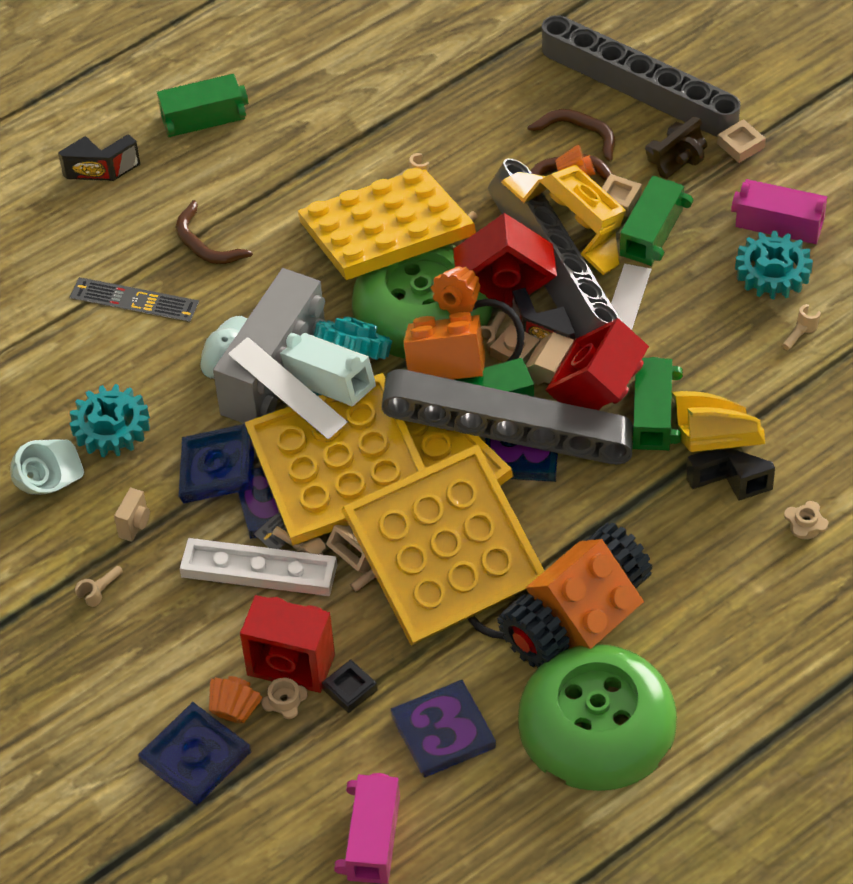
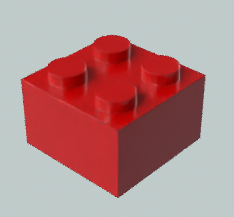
[453,213,557,307]
[545,318,649,411]
[240,595,335,693]

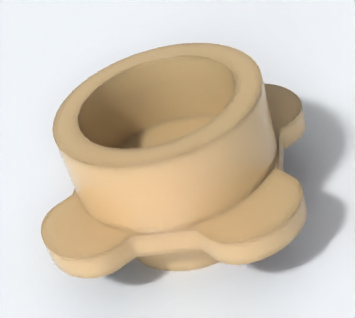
[784,501,828,540]
[261,678,307,719]

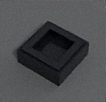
[322,659,378,714]

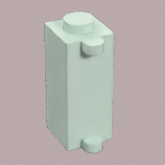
[280,333,376,406]

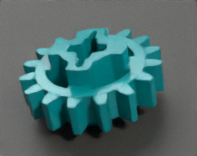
[735,231,813,300]
[313,316,392,360]
[70,384,150,457]

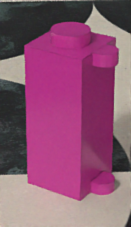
[731,179,827,245]
[334,773,400,884]

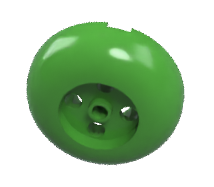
[352,244,492,359]
[518,644,677,791]

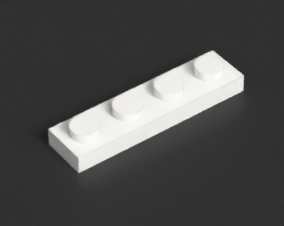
[180,538,337,596]

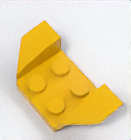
[501,165,626,275]
[672,391,765,452]

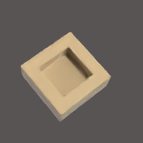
[717,119,766,163]
[602,174,642,217]
[490,324,540,365]
[114,487,150,542]

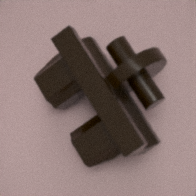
[645,116,708,179]

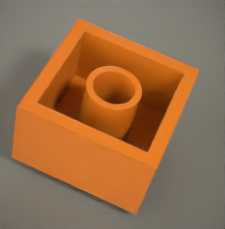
[403,312,485,380]

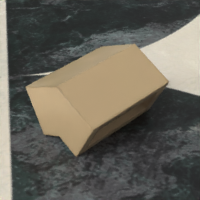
[526,332,574,385]
[326,525,371,574]

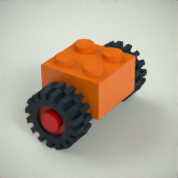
[497,523,652,668]

